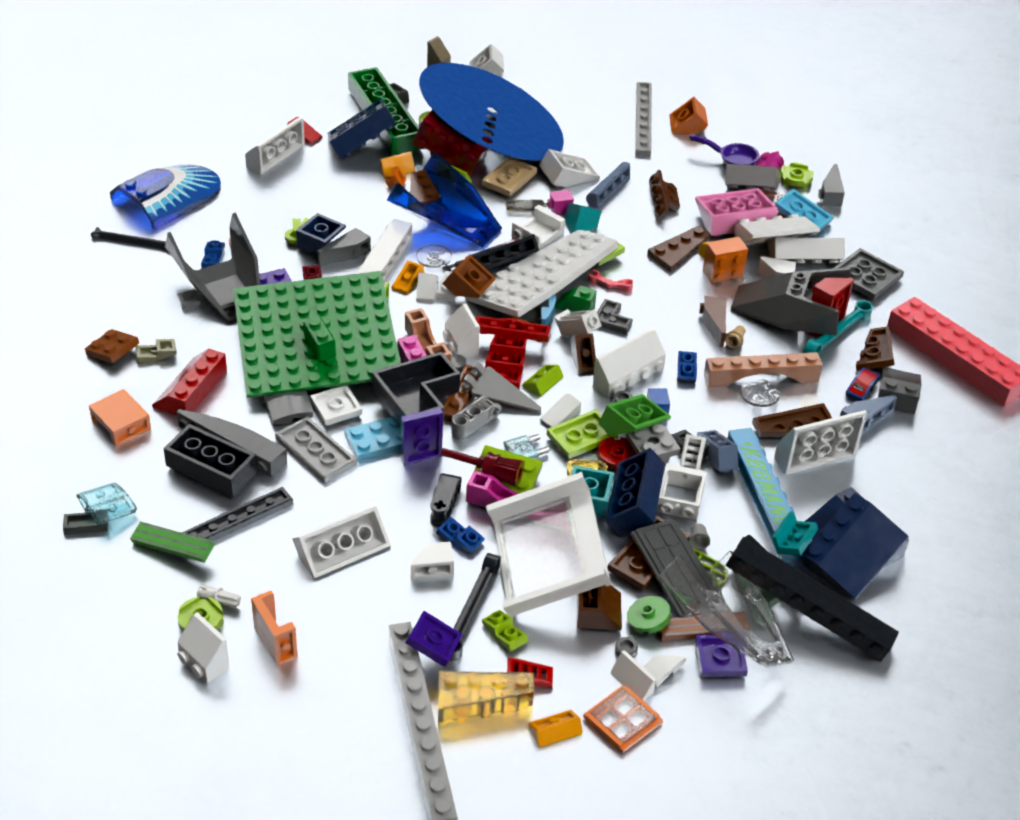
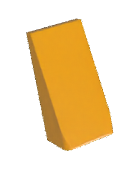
[391,260,425,294]

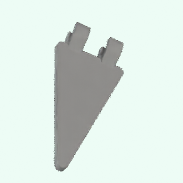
[461,361,542,413]

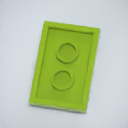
[546,409,618,459]
[474,445,543,494]

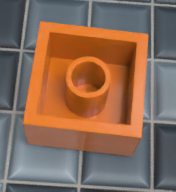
[702,237,748,283]

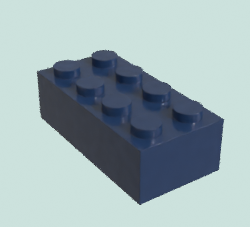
[605,448,665,537]

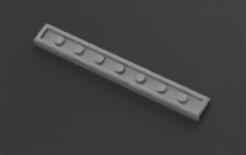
[635,82,652,157]

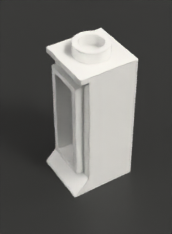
[554,309,602,336]

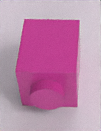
[547,190,574,215]

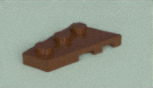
[409,170,441,209]

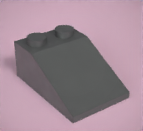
[877,367,922,414]

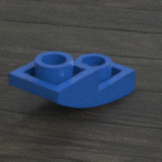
[201,240,225,269]
[677,351,697,381]
[436,516,485,553]

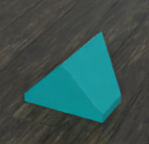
[565,203,602,234]

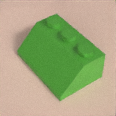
[598,394,671,436]

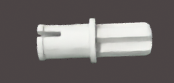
[196,584,241,607]

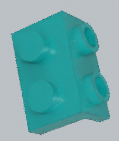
[772,511,818,556]

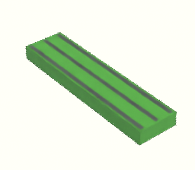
[130,521,215,563]

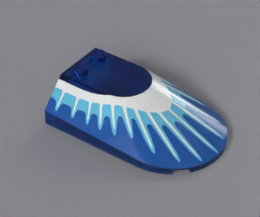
[109,164,221,230]

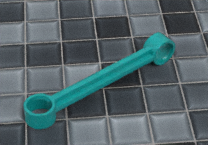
[802,300,873,354]

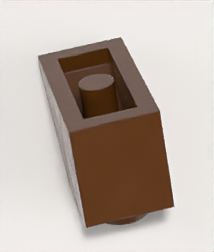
[570,333,596,373]

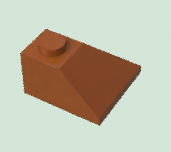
[442,254,496,298]

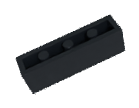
[465,234,539,270]

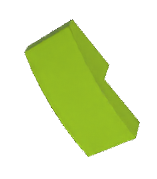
[481,609,528,652]

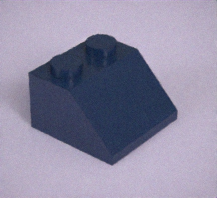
[296,213,346,253]

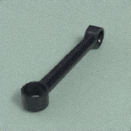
[450,552,501,661]

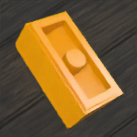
[380,151,415,179]
[528,709,583,747]

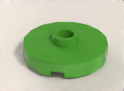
[627,596,672,634]

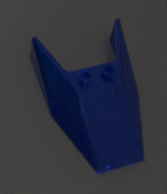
[386,152,502,248]

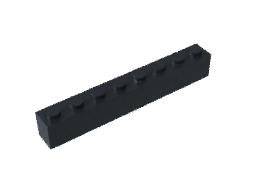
[725,536,899,662]

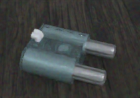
[503,434,550,459]

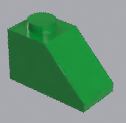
[555,286,597,312]

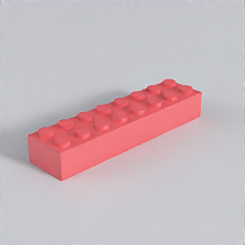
[887,297,1020,407]

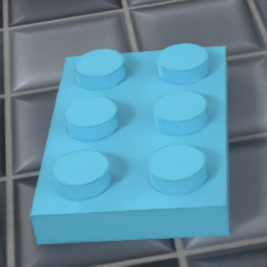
[775,189,834,236]
[344,417,401,461]

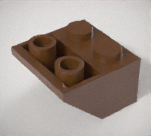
[577,585,622,630]

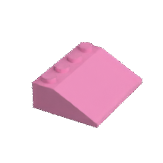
[695,188,778,236]

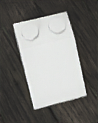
[539,149,600,187]

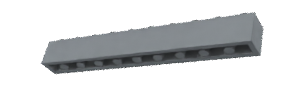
[388,621,458,820]

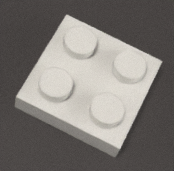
[310,385,362,426]

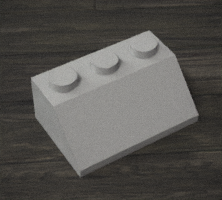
[725,164,782,192]

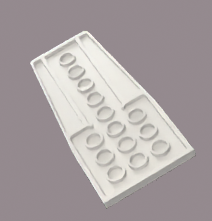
[465,230,618,318]

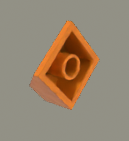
[669,97,709,135]

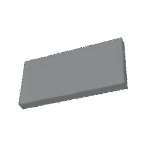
[275,416,357,483]

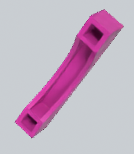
[466,470,594,532]

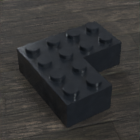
[371,352,461,428]

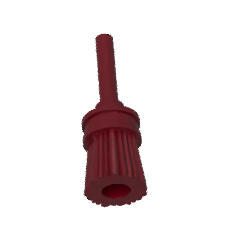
[441,448,525,487]

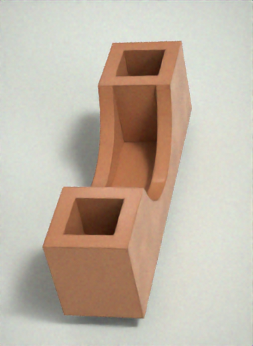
[405,308,451,362]

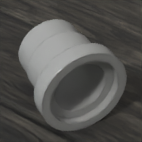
[689,524,710,550]

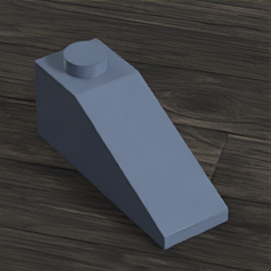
[840,395,897,433]
[697,430,738,473]

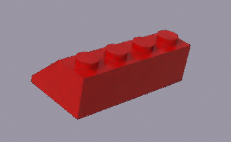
[152,348,227,416]

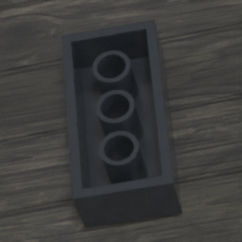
[163,424,258,497]

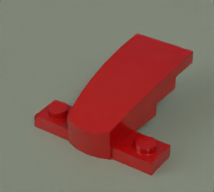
[476,316,551,389]

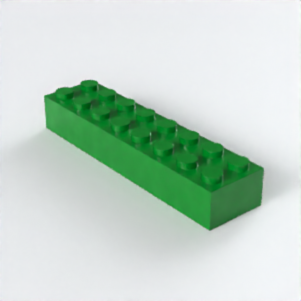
[348,67,420,155]

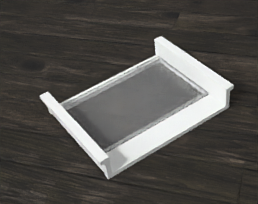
[486,472,611,618]

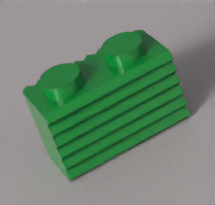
[303,315,337,361]

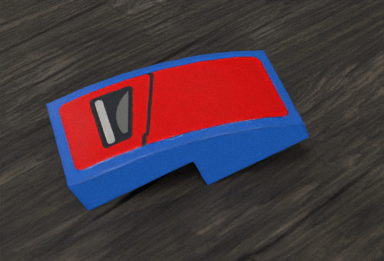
[846,368,881,401]

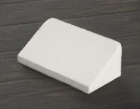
[611,650,656,701]

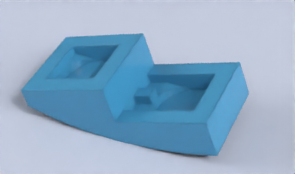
[540,296,556,326]

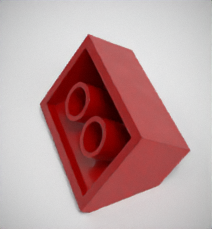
[811,278,854,337]

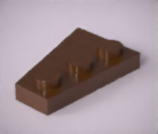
[856,326,895,371]

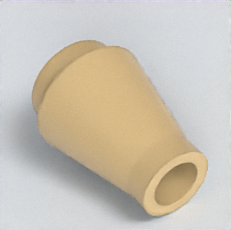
[725,325,746,348]

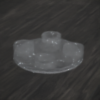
[741,379,780,407]

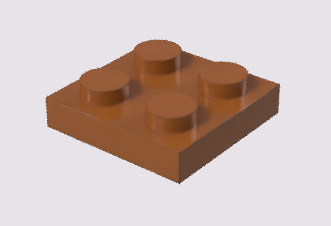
[84,329,140,364]

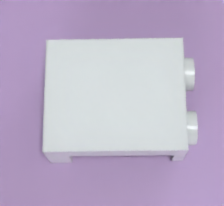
[511,205,565,250]

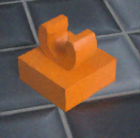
[385,166,406,190]

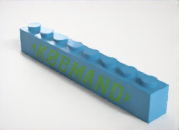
[727,427,802,562]

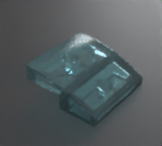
[76,482,137,525]

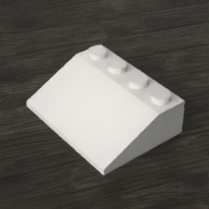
[734,214,820,245]
[774,410,867,474]

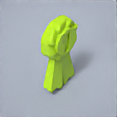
[284,217,309,245]

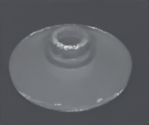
[416,245,452,268]

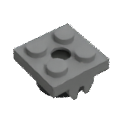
[626,422,681,466]

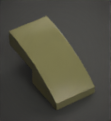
[135,339,177,363]

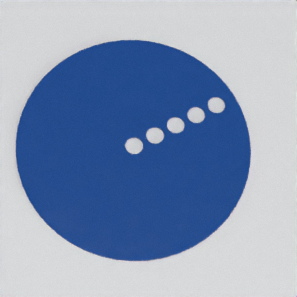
[419,63,564,161]

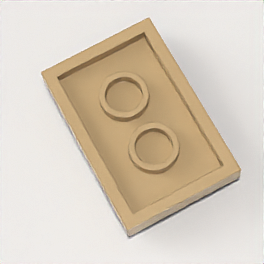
[482,157,537,197]

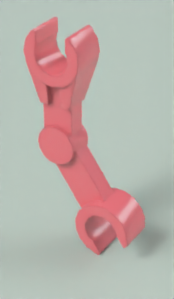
[588,270,633,292]

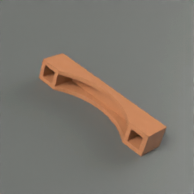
[703,352,823,388]

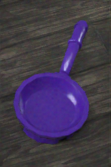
[689,134,760,169]

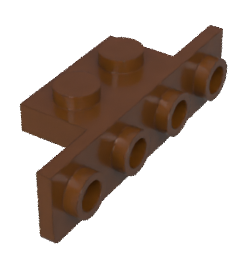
[649,169,680,221]

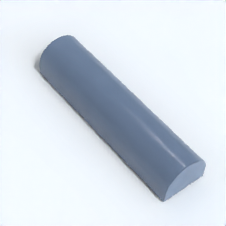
[586,162,630,209]

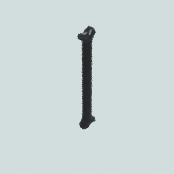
[90,227,168,252]

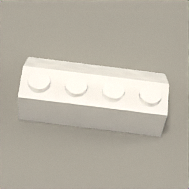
[245,116,305,174]
[767,238,845,264]
[593,327,666,398]
[292,505,392,578]

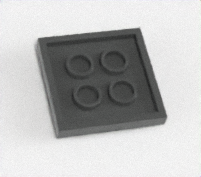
[833,248,904,300]

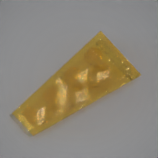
[438,671,534,726]

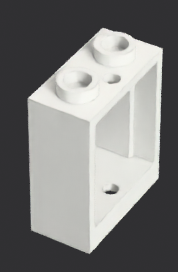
[656,463,707,521]

